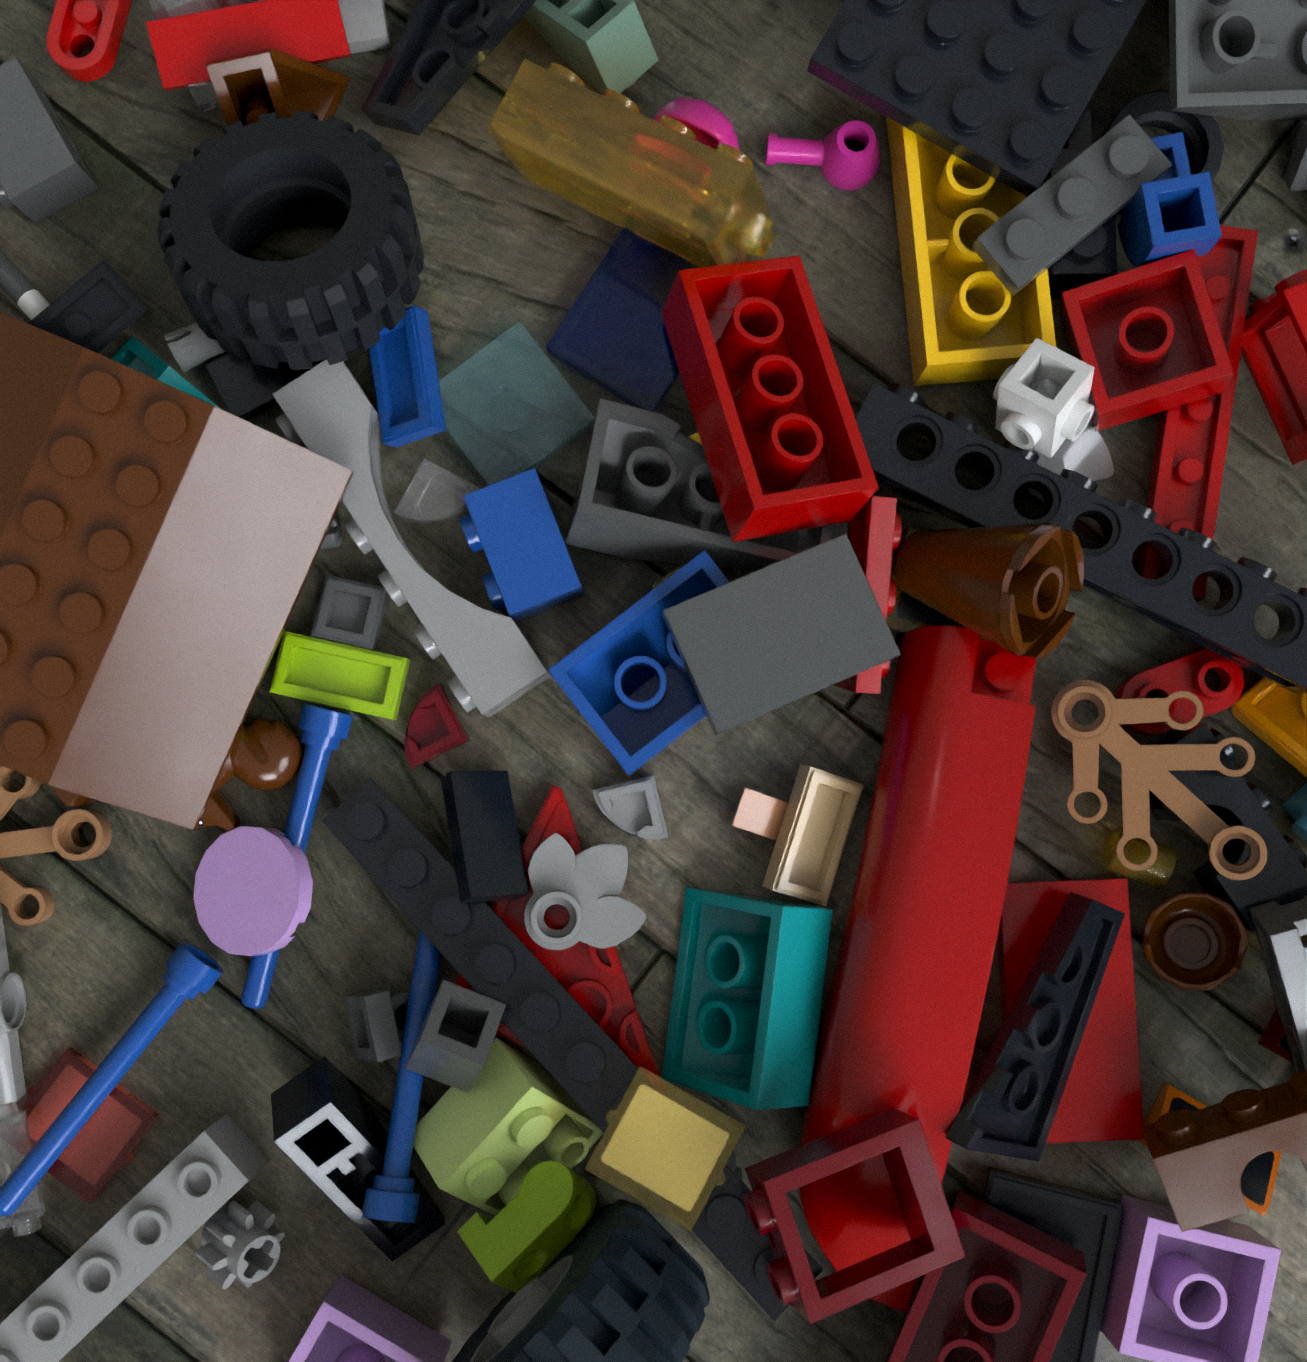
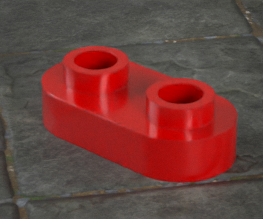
[46,0,132,82]
[1115,649,1244,735]

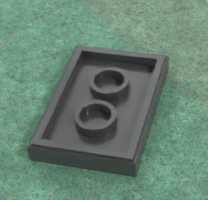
[662,533,901,736]

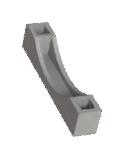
[272,359,551,717]

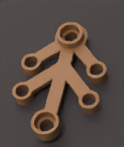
[1051,680,1268,880]
[0,765,112,926]

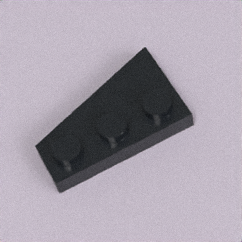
[361,0,536,136]

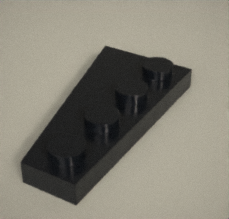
[945,892,1125,1162]

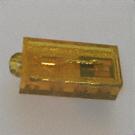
[487,58,777,267]

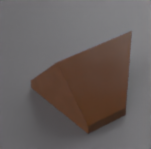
[206,48,351,126]

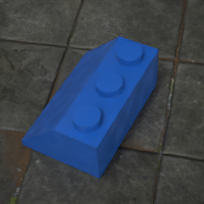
[548,550,729,776]

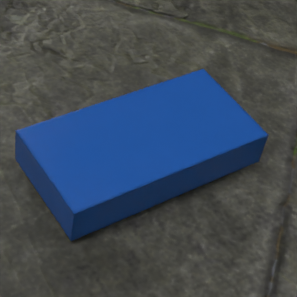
[369,305,446,448]

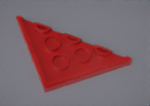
[455,785,667,1097]

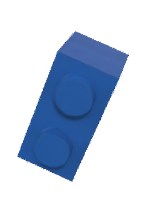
[459,468,585,622]

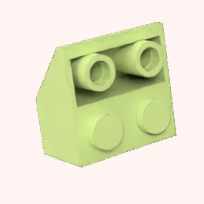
[413,1038,603,1216]

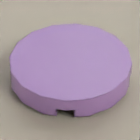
[193,826,313,956]

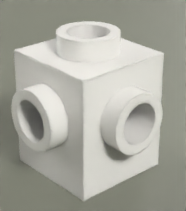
[993,338,1095,459]

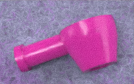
[765,120,881,190]

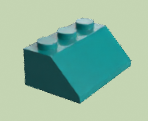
[661,887,833,1110]

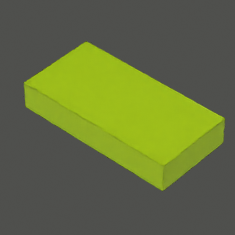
[270,631,411,721]

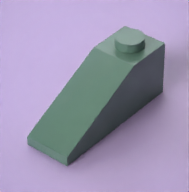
[523,0,659,100]

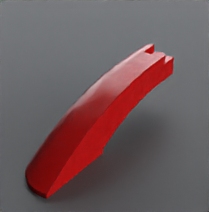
[798,626,1037,1312]

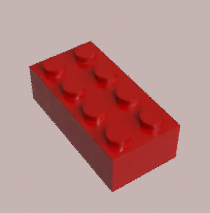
[661,255,879,542]

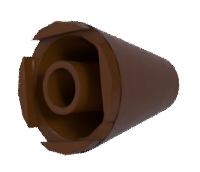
[892,523,1084,658]

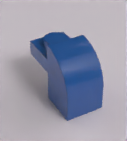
[1117,132,1222,267]

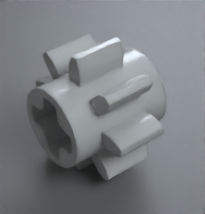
[196,1200,285,1290]

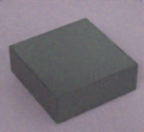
[311,575,390,651]

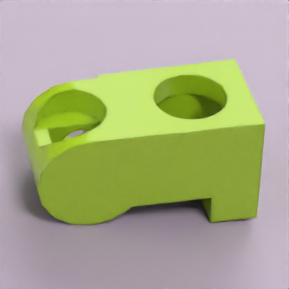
[457,1161,596,1293]

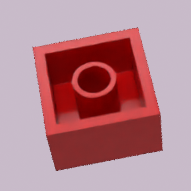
[1060,249,1234,432]

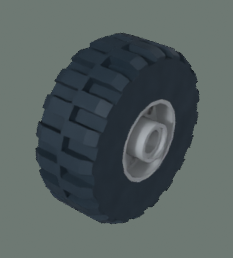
[452,1199,710,1362]

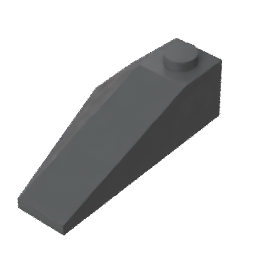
[565,398,835,571]

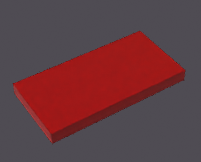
[998,877,1144,1143]

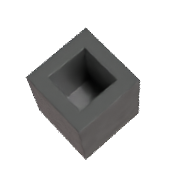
[405,980,506,1092]

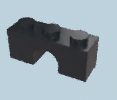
[1120,723,1307,931]

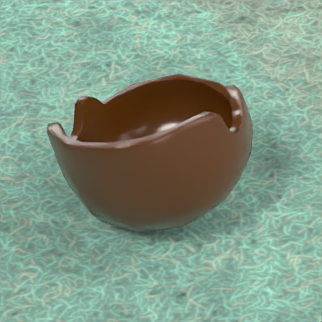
[1142,891,1249,990]

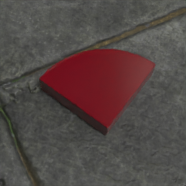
[404,683,470,769]

